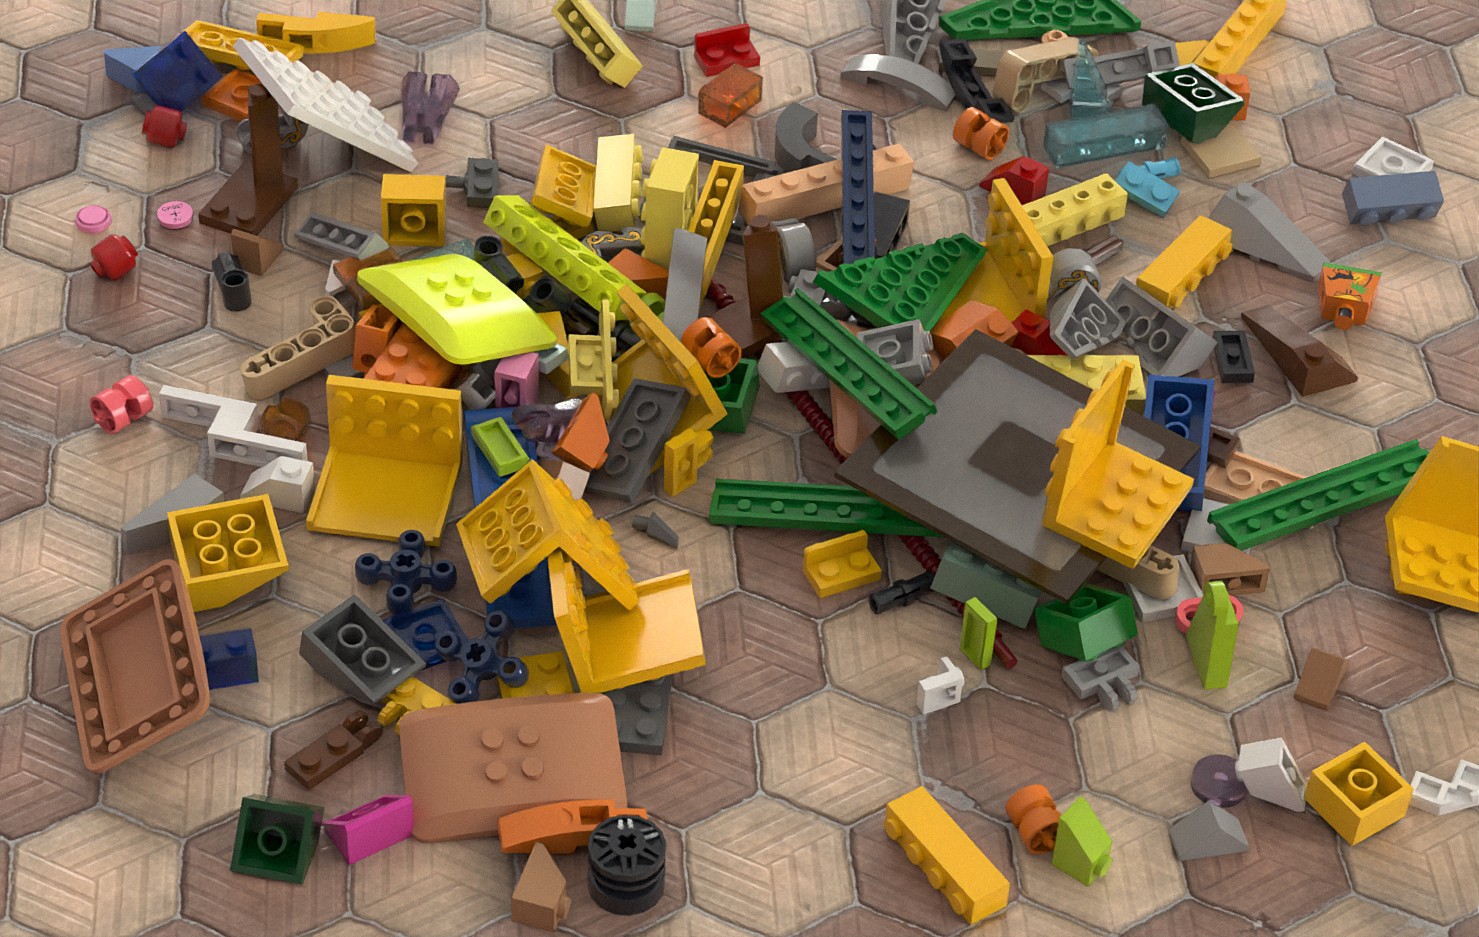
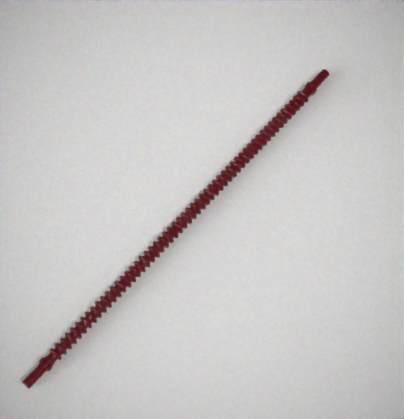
[707,277,1018,669]

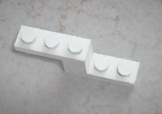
[159,385,308,467]

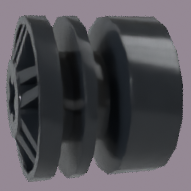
[587,815,666,916]

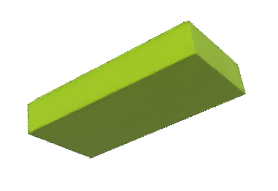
[471,417,530,477]
[960,597,997,670]

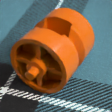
[953,107,1009,160]
[681,317,742,378]
[1005,784,1062,854]

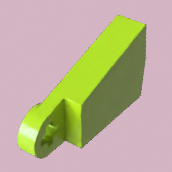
[1186,581,1239,690]

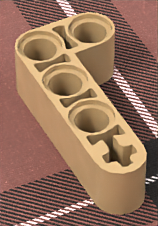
[993,37,1099,112]
[240,296,356,400]
[1097,545,1179,599]

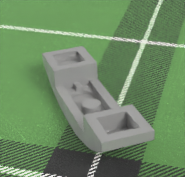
[1062,40,1180,89]
[840,54,957,111]

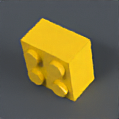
[381,174,447,247]
[1304,742,1414,846]

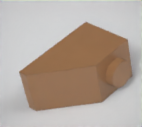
[1190,543,1270,595]
[511,842,571,932]

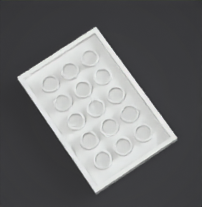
[233,37,419,173]

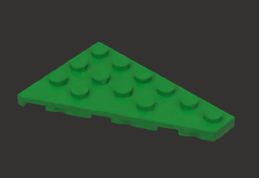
[938,0,1141,40]
[813,233,988,332]

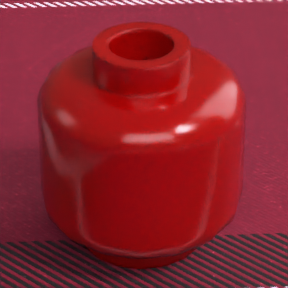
[141,105,187,148]
[89,234,138,281]

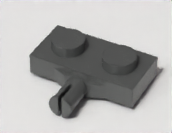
[446,158,498,208]

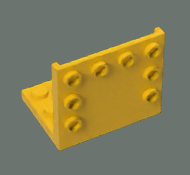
[938,178,1053,322]
[562,284,728,476]
[1042,359,1194,569]
[306,375,463,547]
[1385,436,1479,613]
[456,459,639,611]
[547,547,706,693]

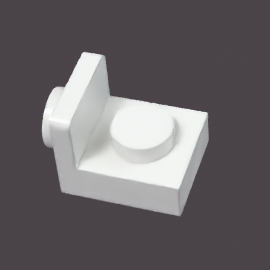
[917,656,964,715]

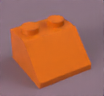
[930,300,1018,360]

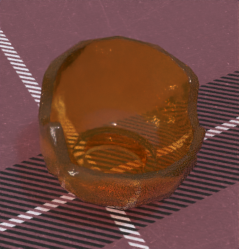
[259,396,311,442]

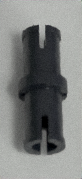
[868,571,935,615]

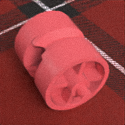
[90,375,153,434]

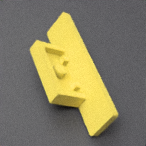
[568,300,619,420]

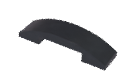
[939,39,1015,123]

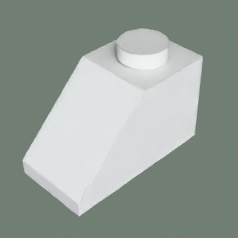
[240,456,315,513]
[1235,737,1307,812]

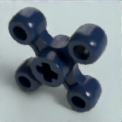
[355,530,457,616]
[435,610,529,704]

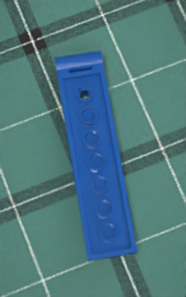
[464,406,557,629]

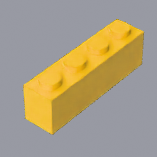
[1136,215,1232,310]
[884,786,1010,925]

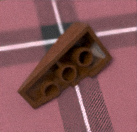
[1241,305,1358,397]

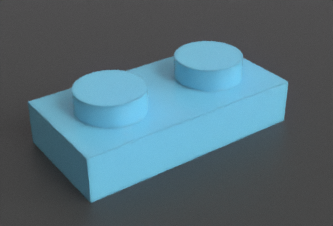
[1115,161,1180,218]

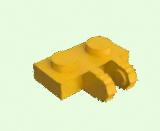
[663,428,714,498]
[377,677,455,736]

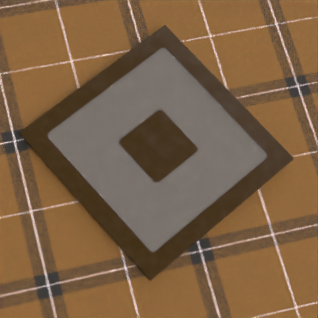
[834,329,1201,604]

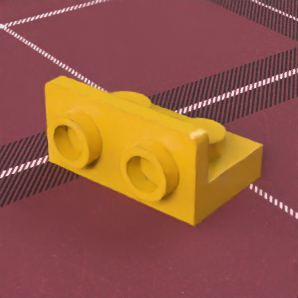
[803,530,882,599]

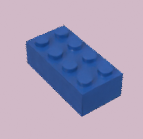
[1144,374,1214,512]

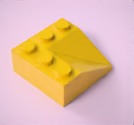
[167,494,289,612]

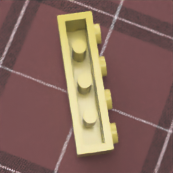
[551,0,643,88]
[593,134,643,232]
[1022,173,1128,247]

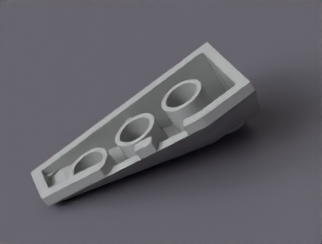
[880,0,945,64]
[1208,181,1332,282]
[1105,276,1218,377]
[1050,278,1126,360]

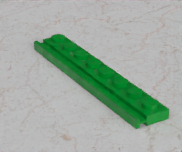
[761,288,938,440]
[1207,439,1429,551]
[709,478,945,538]

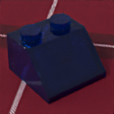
[132,31,223,112]
[199,627,259,690]

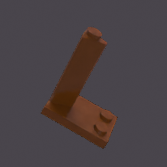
[198,84,298,236]
[707,215,784,359]

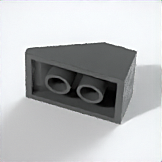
[299,594,426,705]

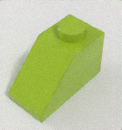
[1052,796,1113,886]

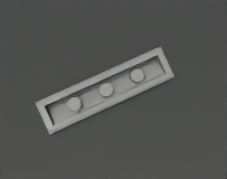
[294,212,390,260]
[663,228,707,342]

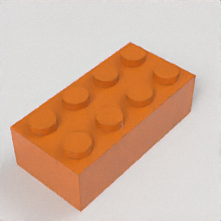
[364,322,465,389]

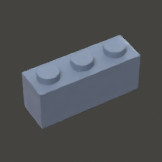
[1342,171,1444,225]

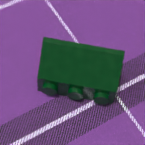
[1142,63,1245,143]

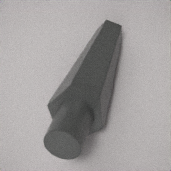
[130,93,157,115]
[632,512,679,549]

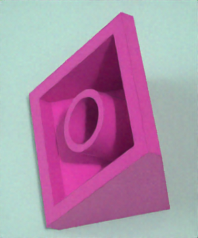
[322,794,414,865]

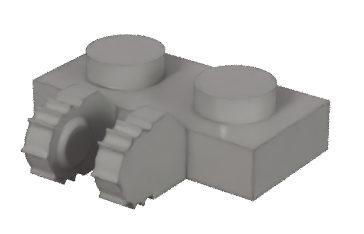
[1061,646,1140,712]

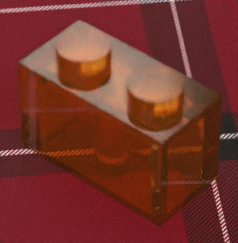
[698,63,763,128]

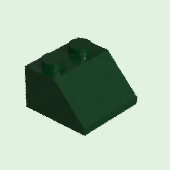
[230,794,325,884]

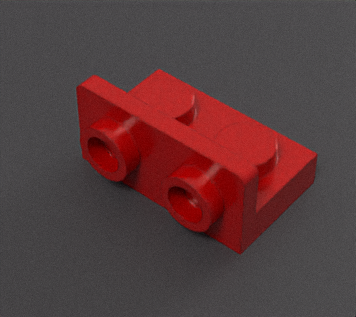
[694,23,760,77]

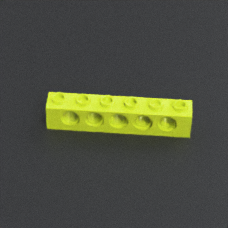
[483,195,647,320]

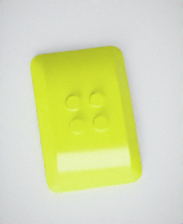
[357,254,557,365]

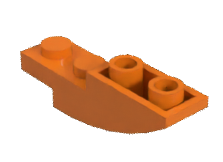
[497,799,648,854]

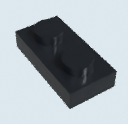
[1212,331,1255,383]

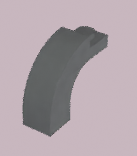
[774,102,837,173]

